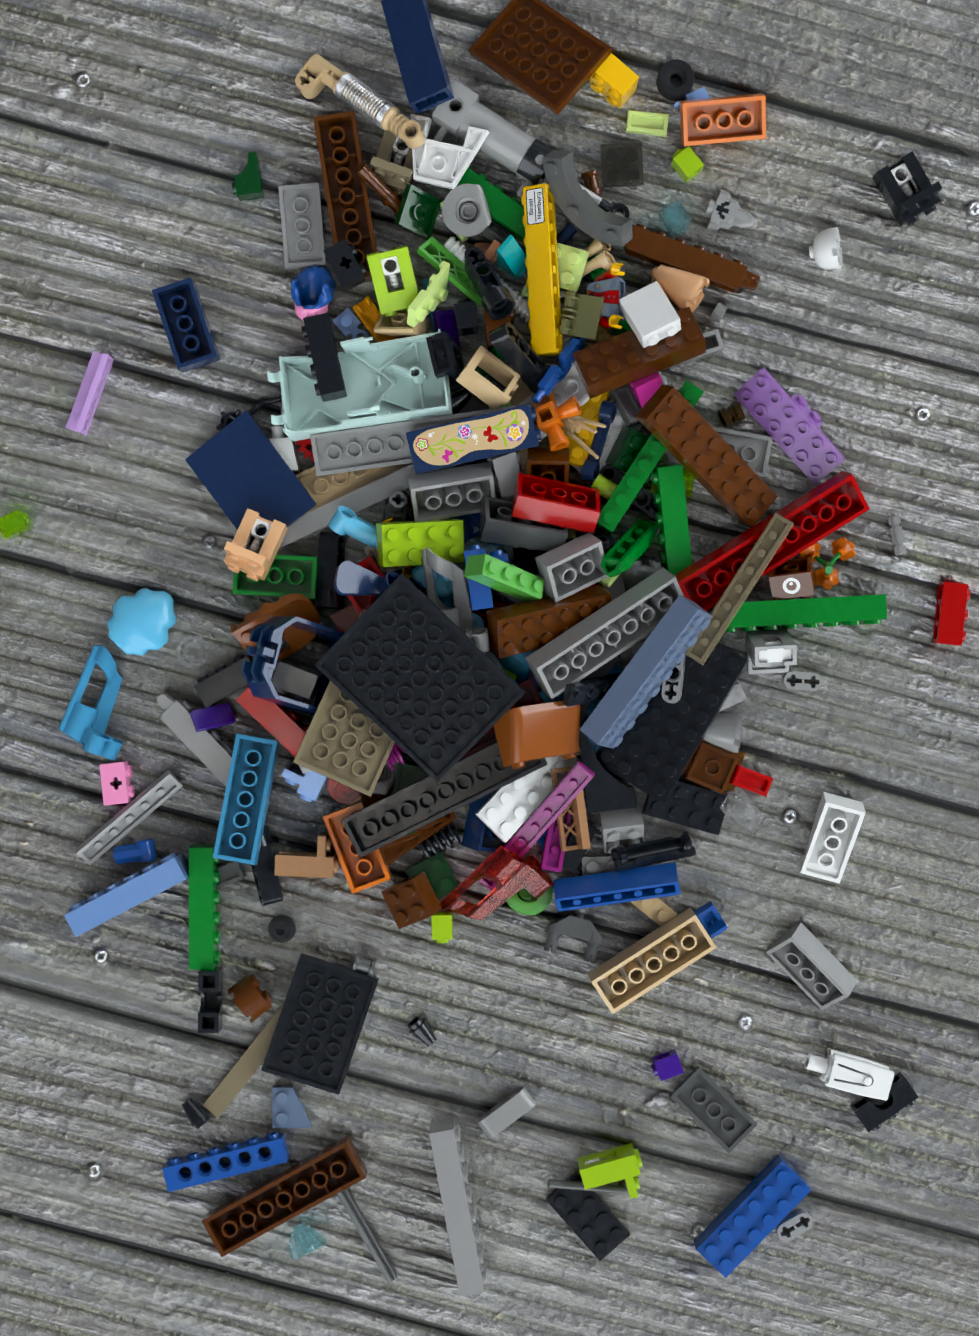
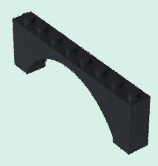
[576,654,636,813]

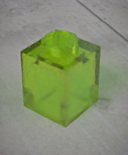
[0,510,32,540]

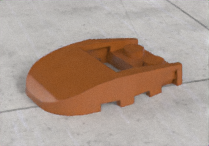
[230,594,320,660]

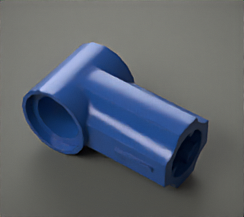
[113,839,157,865]

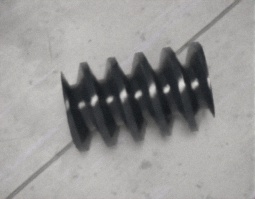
[418,824,462,859]

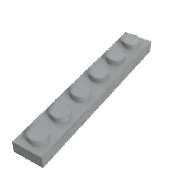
[75,770,183,865]

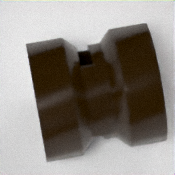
[717,401,745,429]

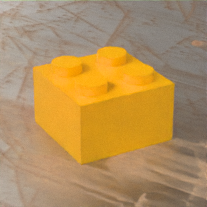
[589,53,639,109]

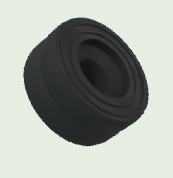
[656,59,695,101]

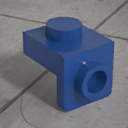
[694,901,728,938]

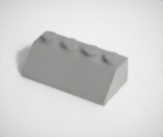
[766,922,857,1010]

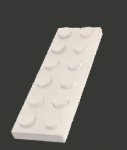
[475,753,579,843]

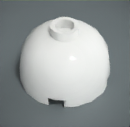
[809,227,842,270]

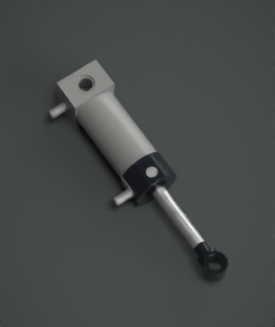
[432,79,630,218]

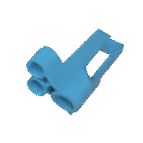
[58,645,123,761]

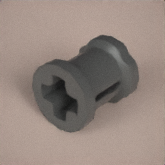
[352,953,377,976]

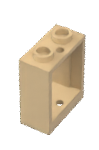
[456,346,520,411]

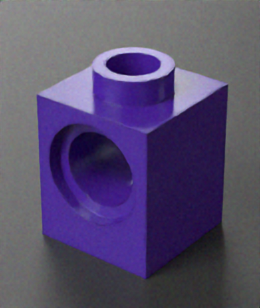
[651,1049,684,1081]

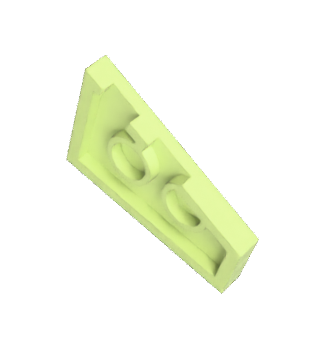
[407,261,450,327]

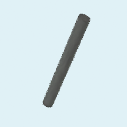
[547,1179,627,1194]

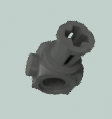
[383,491,407,522]

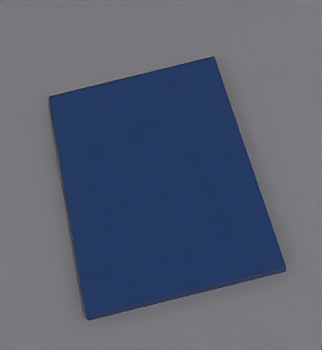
[185,410,317,553]

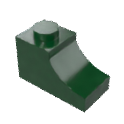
[232,152,264,201]

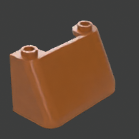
[493,701,580,769]

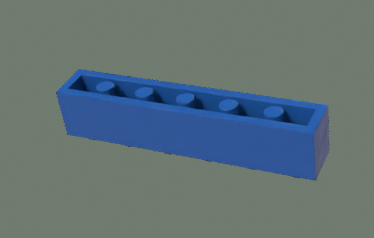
[554,862,681,912]

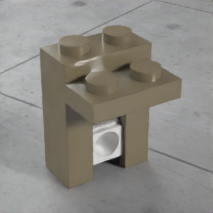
[370,130,414,197]

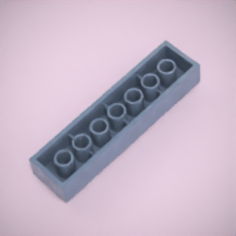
[580,595,712,749]

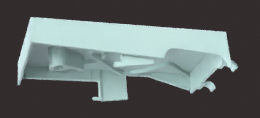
[267,329,453,442]

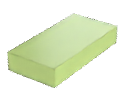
[626,110,669,137]

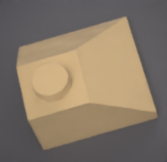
[374,309,429,338]

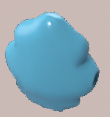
[107,588,176,656]

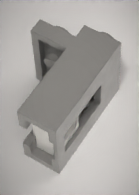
[745,629,797,674]

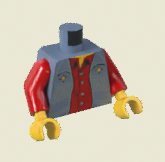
[583,263,625,329]

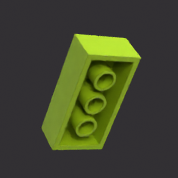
[376,519,465,567]

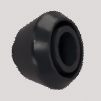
[268,915,296,943]

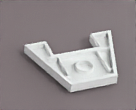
[411,114,490,189]

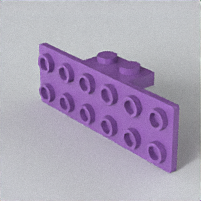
[734,368,845,484]

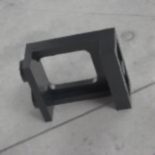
[426,331,465,392]

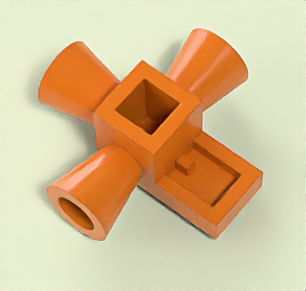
[531,391,582,451]

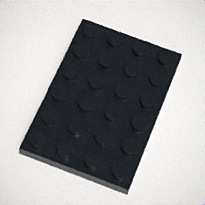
[261,953,379,1095]

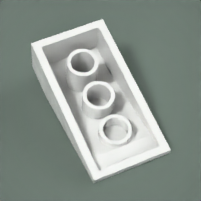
[800,792,866,884]

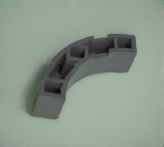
[542,150,633,247]

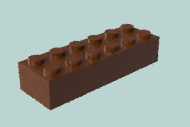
[573,307,706,399]
[487,584,611,659]

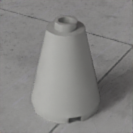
[702,712,744,753]

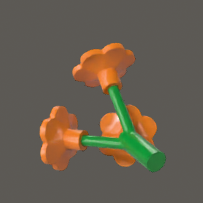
[798,537,856,590]

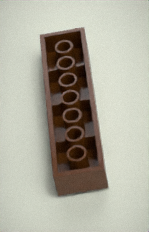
[313,111,377,283]
[635,384,778,528]
[202,1136,368,1257]

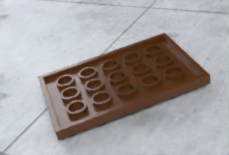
[468,0,613,115]

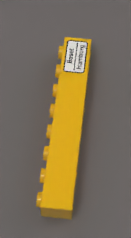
[521,183,563,357]

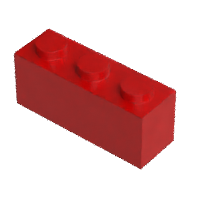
[932,582,971,646]

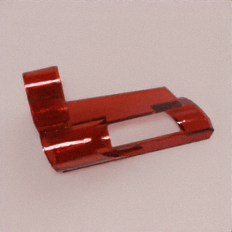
[440,846,553,920]

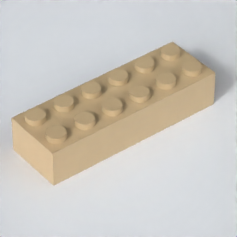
[587,907,717,1014]

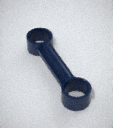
[581,400,617,482]

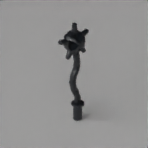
[216,395,282,430]

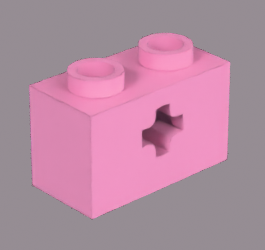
[99,761,135,805]

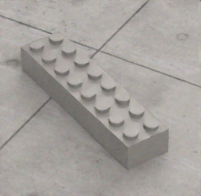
[526,568,683,699]
[429,1118,488,1296]

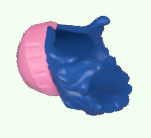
[290,265,336,321]

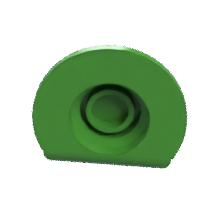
[503,866,553,915]

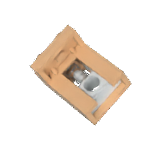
[224,508,288,581]

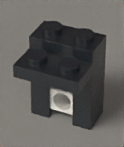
[872,151,942,227]

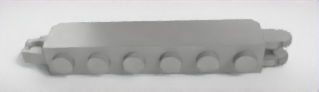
[157,693,272,805]

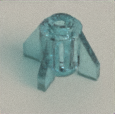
[289,1223,327,1260]

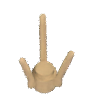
[562,415,606,459]

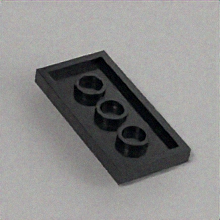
[642,781,730,835]
[546,1171,631,1261]

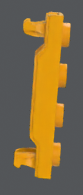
[352,296,399,343]

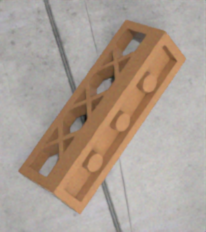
[550,766,591,851]

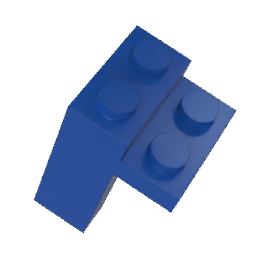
[464,545,508,610]

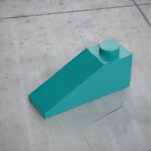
[497,234,527,280]

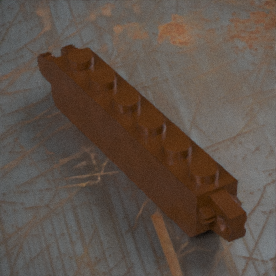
[623,224,760,293]

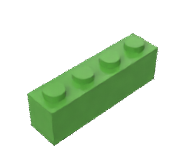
[464,554,544,601]

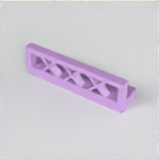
[65,351,114,436]

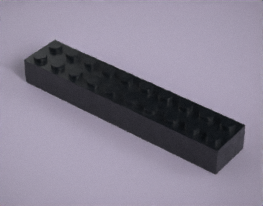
[341,742,548,857]

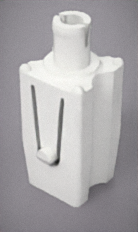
[805,1048,894,1101]

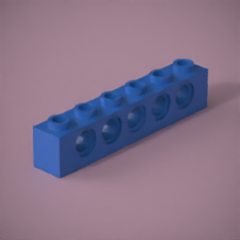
[162,1132,290,1192]

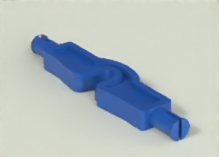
[531,337,587,404]

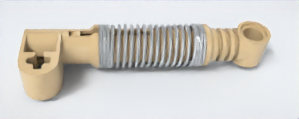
[295,54,425,149]

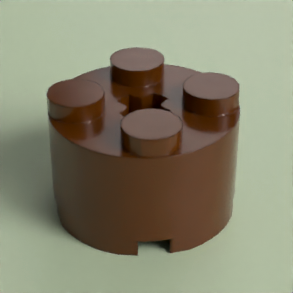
[227,974,273,1022]

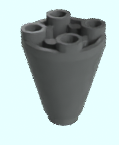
[622,556,662,592]

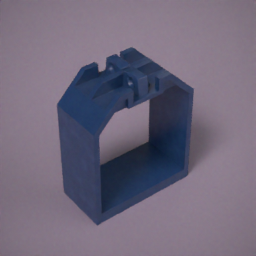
[241,616,344,715]

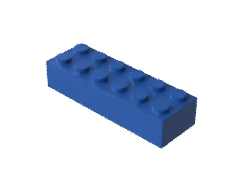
[693,1155,811,1278]

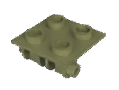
[558,291,604,340]

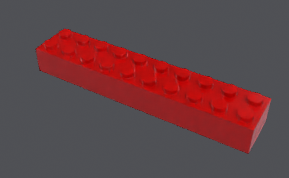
[674,471,869,611]

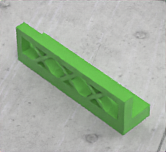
[416,237,483,306]

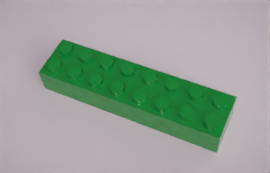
[714,594,887,632]

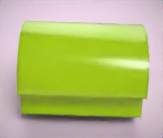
[590,474,618,500]

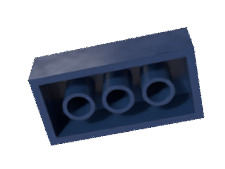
[152,277,221,373]

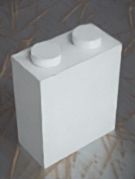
[619,281,681,348]

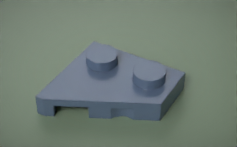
[272,1085,312,1128]

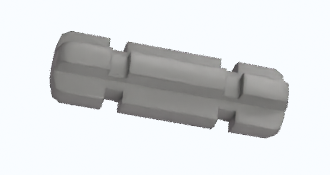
[888,515,907,556]

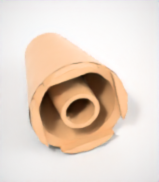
[650,264,710,313]

